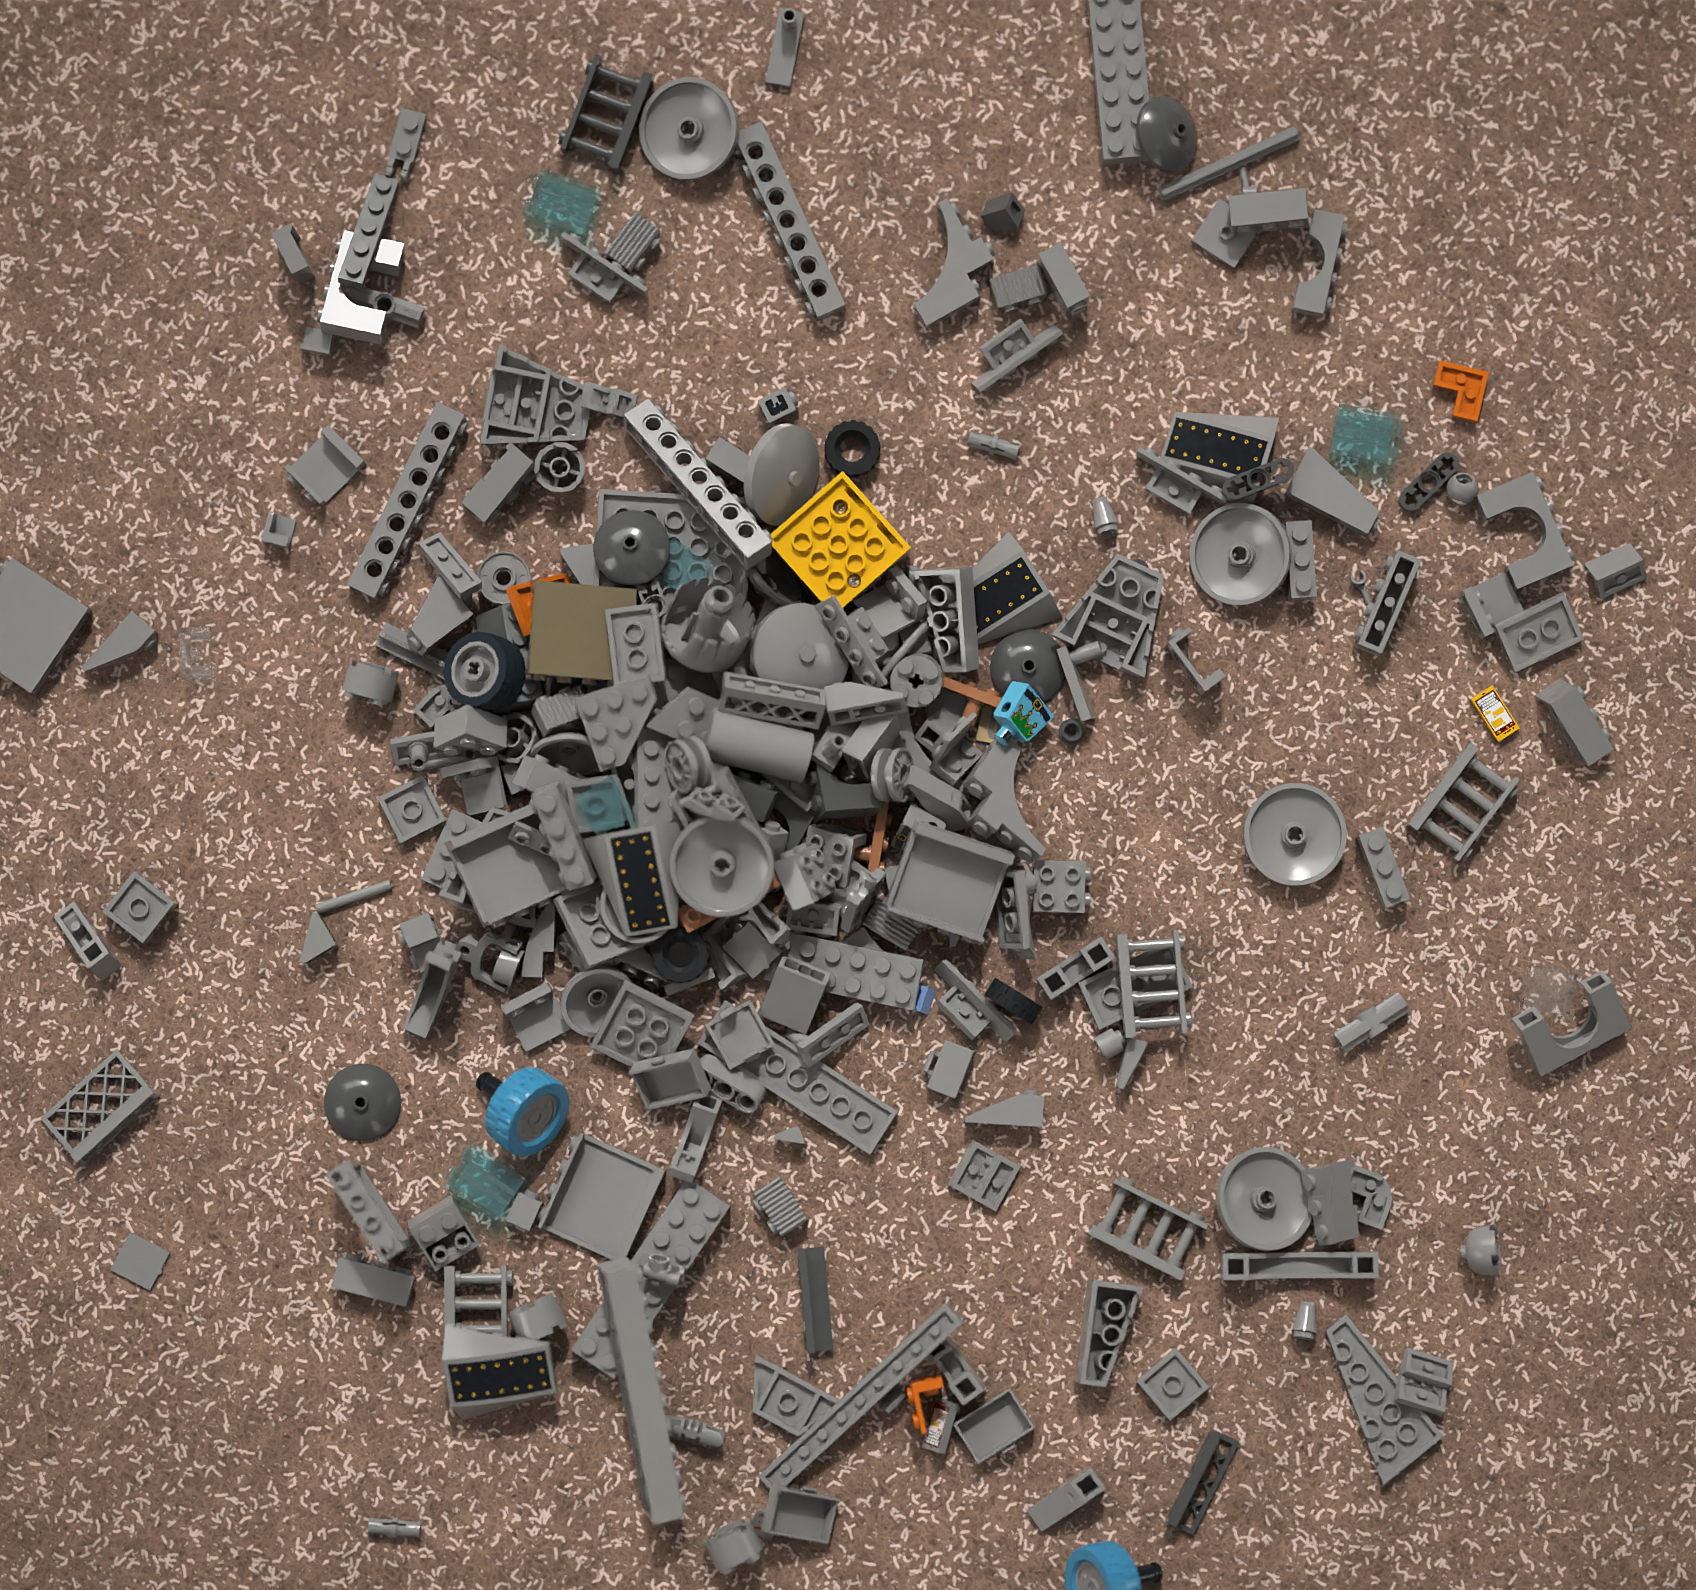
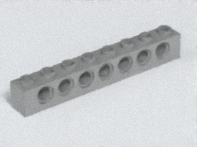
[734,121,846,321]
[624,399,773,570]
[347,402,468,600]

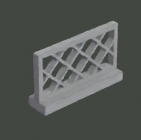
[40,1049,160,1165]

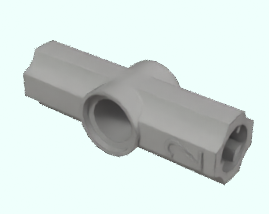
[347,286,425,329]
[1333,992,1410,1052]

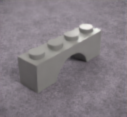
[1291,209,1347,318]

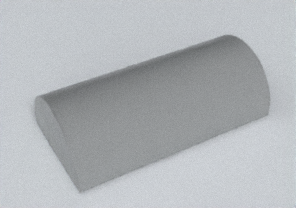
[704,708,814,783]

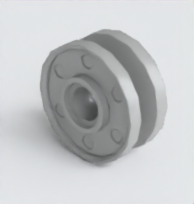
[477,551,532,606]
[665,736,712,794]
[871,748,914,802]

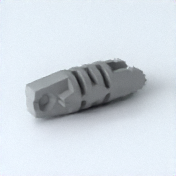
[665,1415,726,1447]

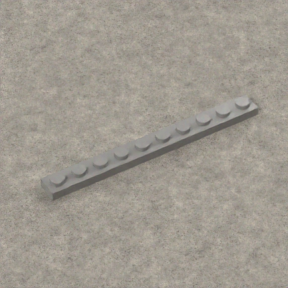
[758,1302,963,1489]

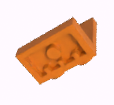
[906,1373,943,1435]

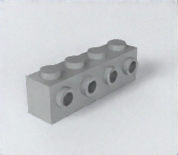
[1353,550,1421,657]
[530,781,597,891]

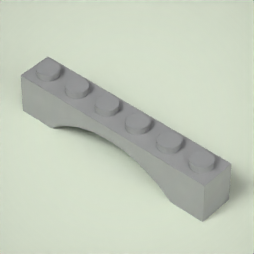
[1220,1251,1379,1280]

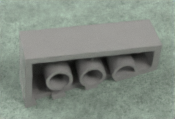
[913,567,979,672]

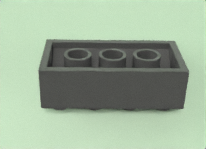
[475,604,543,714]

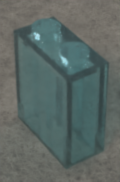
[523,168,601,240]
[1328,403,1403,468]
[445,1143,527,1221]

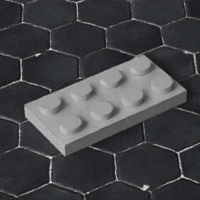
[1078,949,1193,1030]

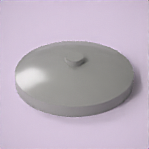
[639,77,739,180]
[744,423,819,526]
[1190,503,1292,606]
[750,603,849,689]
[1243,783,1347,886]
[670,816,774,917]
[1216,1147,1312,1251]

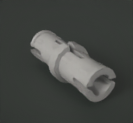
[967,430,1020,460]
[368,1517,421,1538]

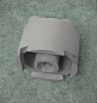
[890,653,944,707]
[342,659,400,706]
[509,1293,568,1340]
[703,1518,763,1575]

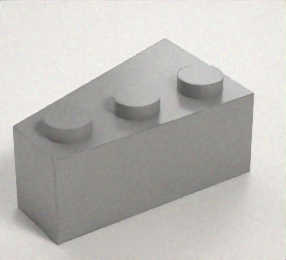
[461,442,536,525]

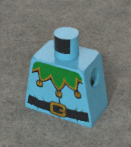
[994,681,1054,745]

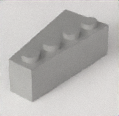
[1074,1279,1144,1387]

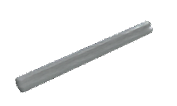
[1159,127,1300,201]

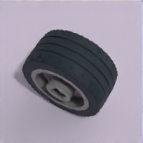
[444,632,526,712]

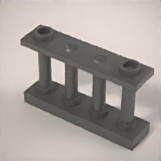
[558,54,654,174]

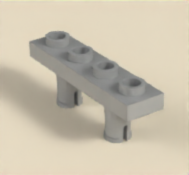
[390,731,477,771]

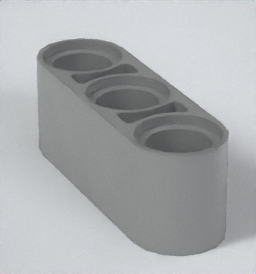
[700,1054,766,1113]

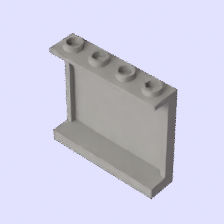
[0,558,92,695]
[445,804,574,929]
[884,819,1015,944]
[536,1132,666,1260]

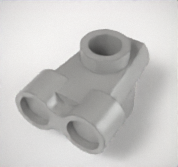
[642,1254,687,1288]

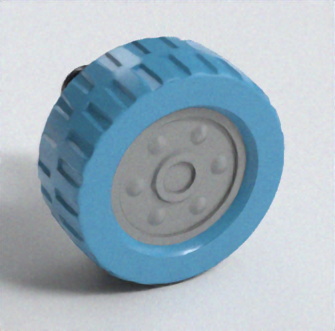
[476,1067,569,1156]
[1065,1541,1163,1590]

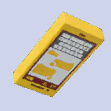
[1470,685,1520,742]

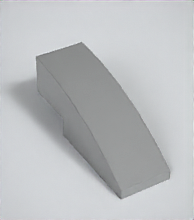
[522,900,557,978]

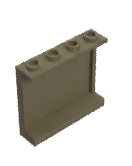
[524,580,637,686]

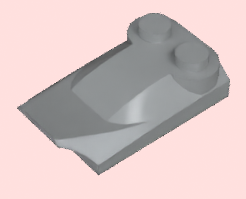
[995,870,1037,959]

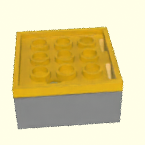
[770,471,911,611]

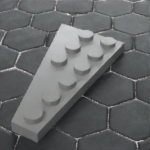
[1325,1314,1444,1485]

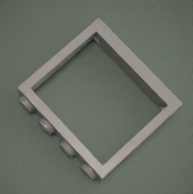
[326,1159,413,1263]

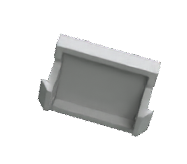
[705,1000,775,1070]

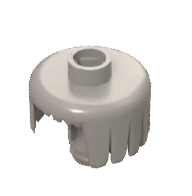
[660,577,755,672]

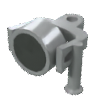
[457,924,525,993]

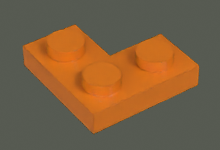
[1433,360,1489,423]

